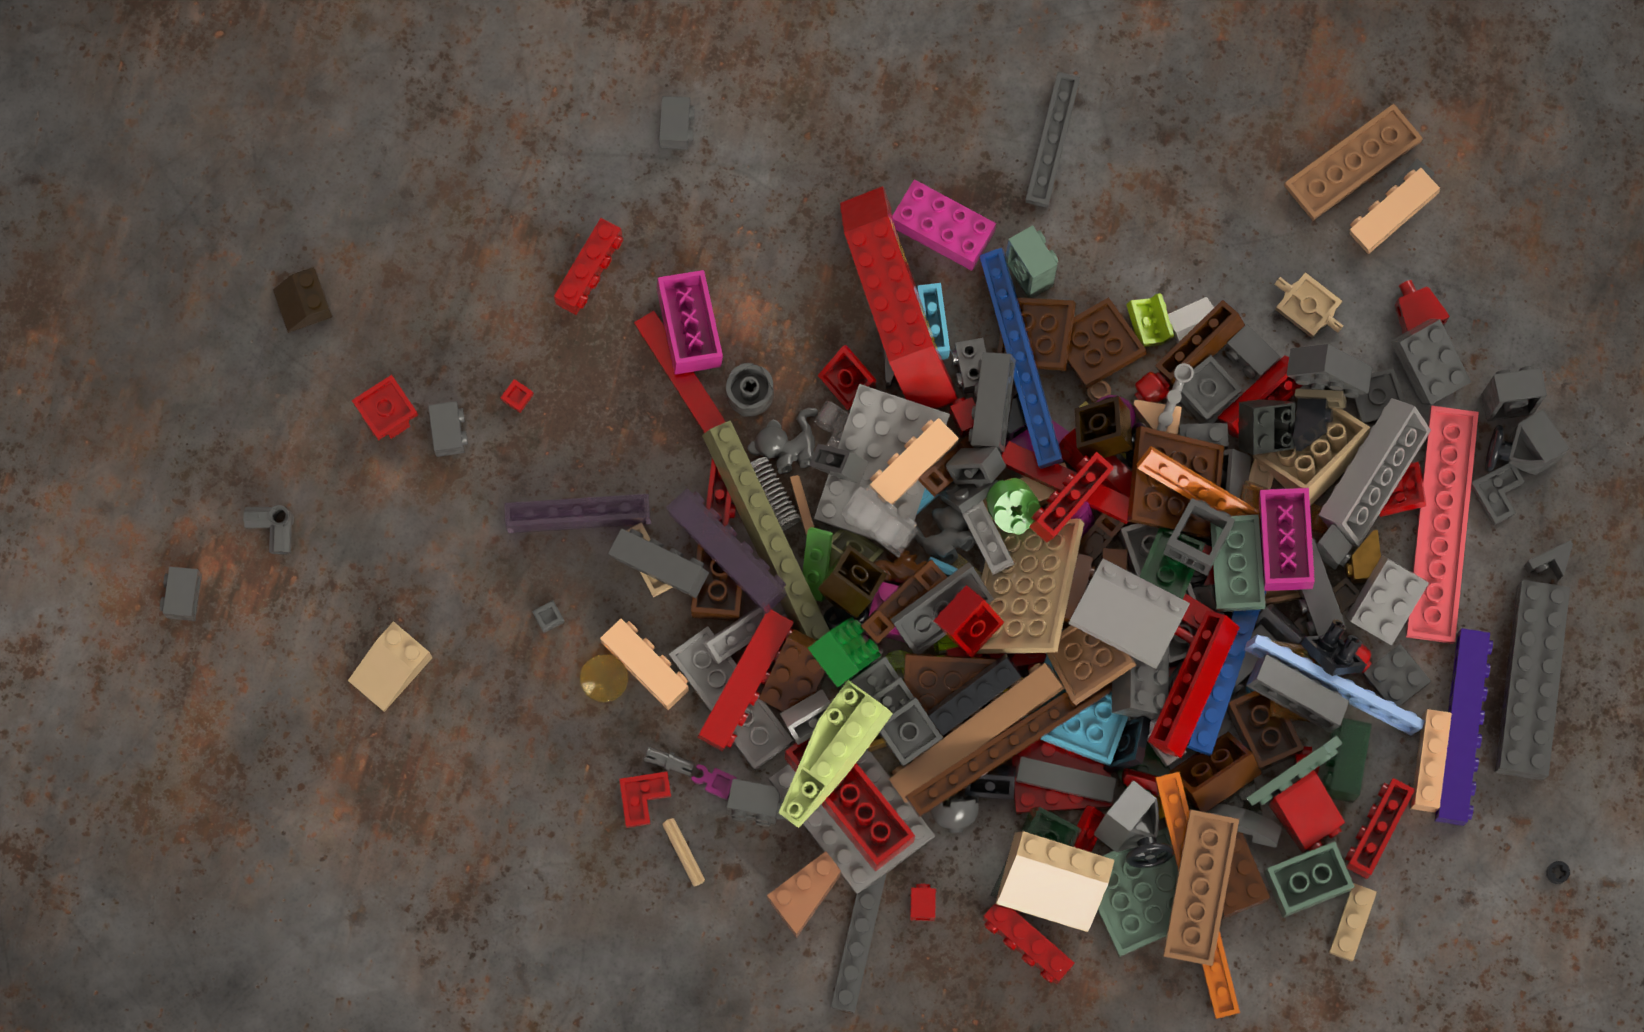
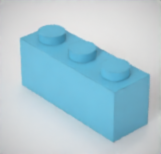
[917,283,950,359]

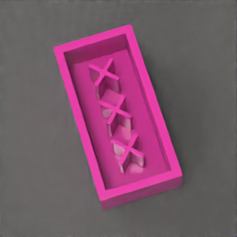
[892,179,996,271]
[656,270,723,374]
[1259,488,1315,591]

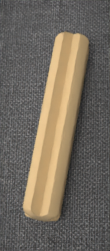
[663,818,705,886]

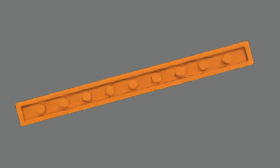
[1155,772,1240,1019]

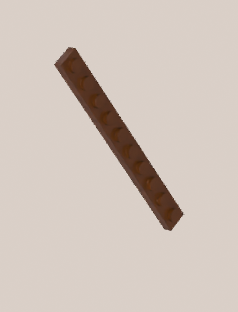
[905,682,1112,817]

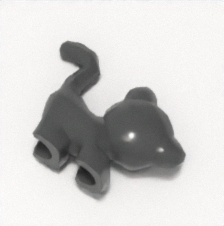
[747,407,818,474]
[909,506,976,565]

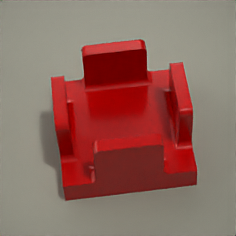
[352,375,418,441]

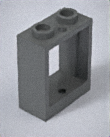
[1164,498,1236,576]

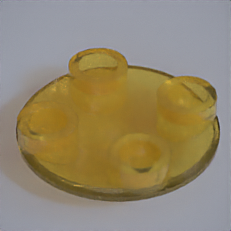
[580,654,628,702]

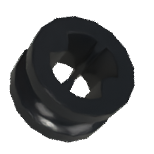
[1546,861,1570,884]

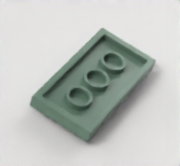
[1210,515,1266,612]
[1247,736,1342,806]

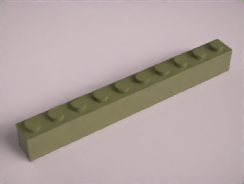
[702,420,830,641]

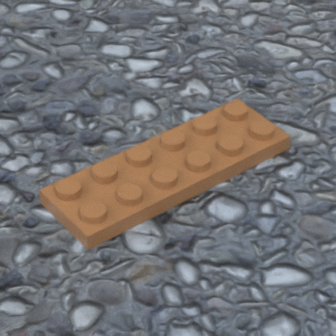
[1284,104,1423,221]
[1163,810,1239,966]

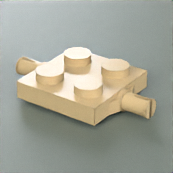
[1274,273,1344,338]

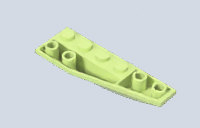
[779,680,893,828]

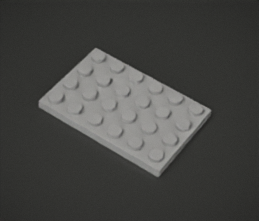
[814,384,950,550]
[769,749,935,895]

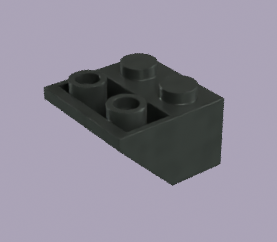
[1239,399,1295,455]

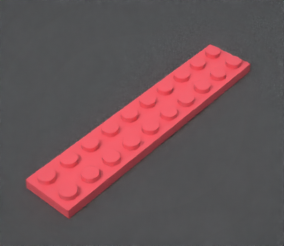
[1406,406,1479,644]

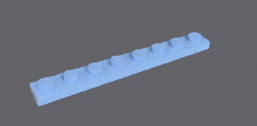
[1244,634,1425,736]

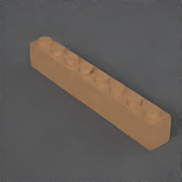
[889,663,1065,803]

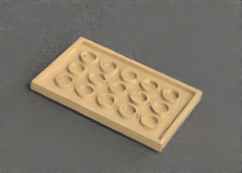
[976,519,1084,654]

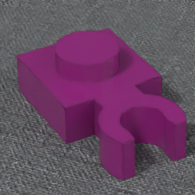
[691,764,737,801]

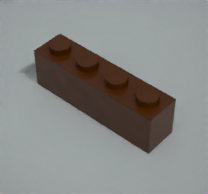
[1155,300,1245,386]

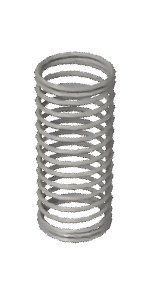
[750,457,801,531]

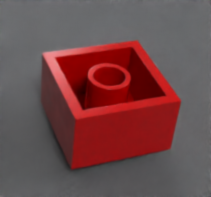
[934,585,1005,658]

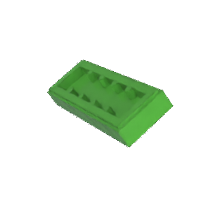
[802,527,833,602]

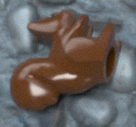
[874,547,927,583]

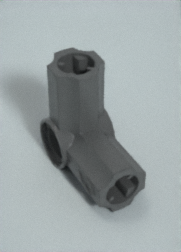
[243,505,294,555]

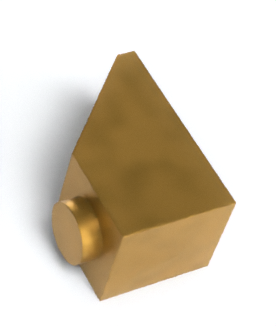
[1346,530,1381,584]

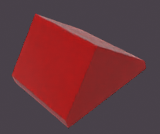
[818,345,876,410]

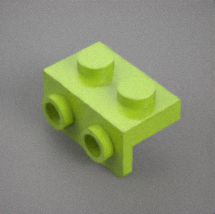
[1126,293,1174,347]

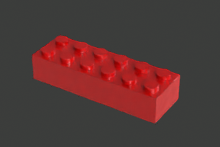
[785,738,915,872]

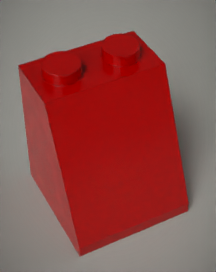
[1268,770,1345,853]

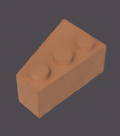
[767,851,841,938]

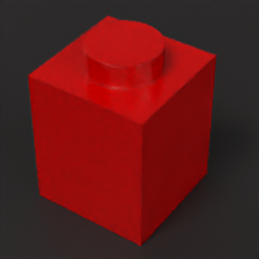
[950,397,976,438]
[910,884,936,921]

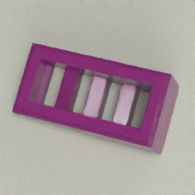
[1071,501,1095,539]

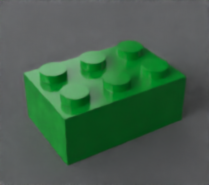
[808,617,881,688]

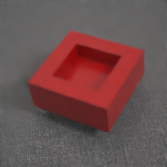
[500,379,534,413]

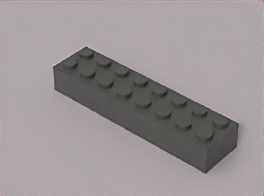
[1495,580,1570,780]

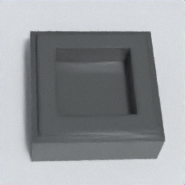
[532,600,565,633]

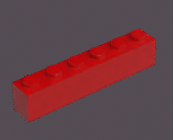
[697,608,794,751]
[1148,610,1240,758]

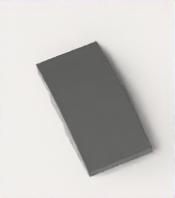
[844,657,943,766]

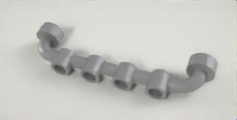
[1157,363,1194,432]

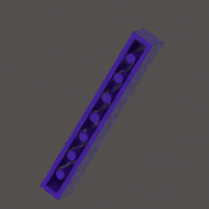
[1435,628,1493,826]

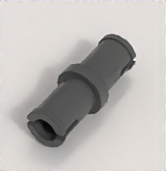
[644,746,695,777]

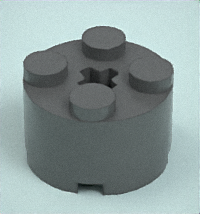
[726,363,774,417]

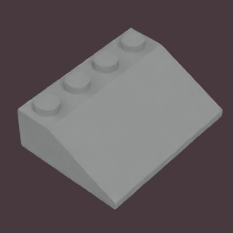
[1069,559,1190,669]

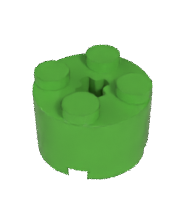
[986,478,1041,535]

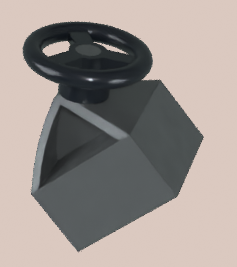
[1485,409,1569,475]
[1093,781,1174,868]

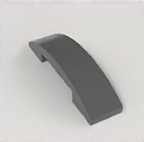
[1188,804,1282,847]

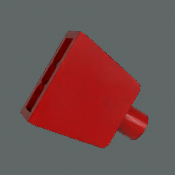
[1395,280,1450,334]

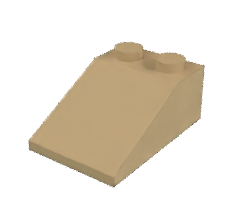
[348,621,432,712]

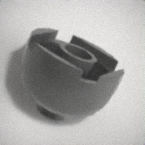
[931,793,979,833]

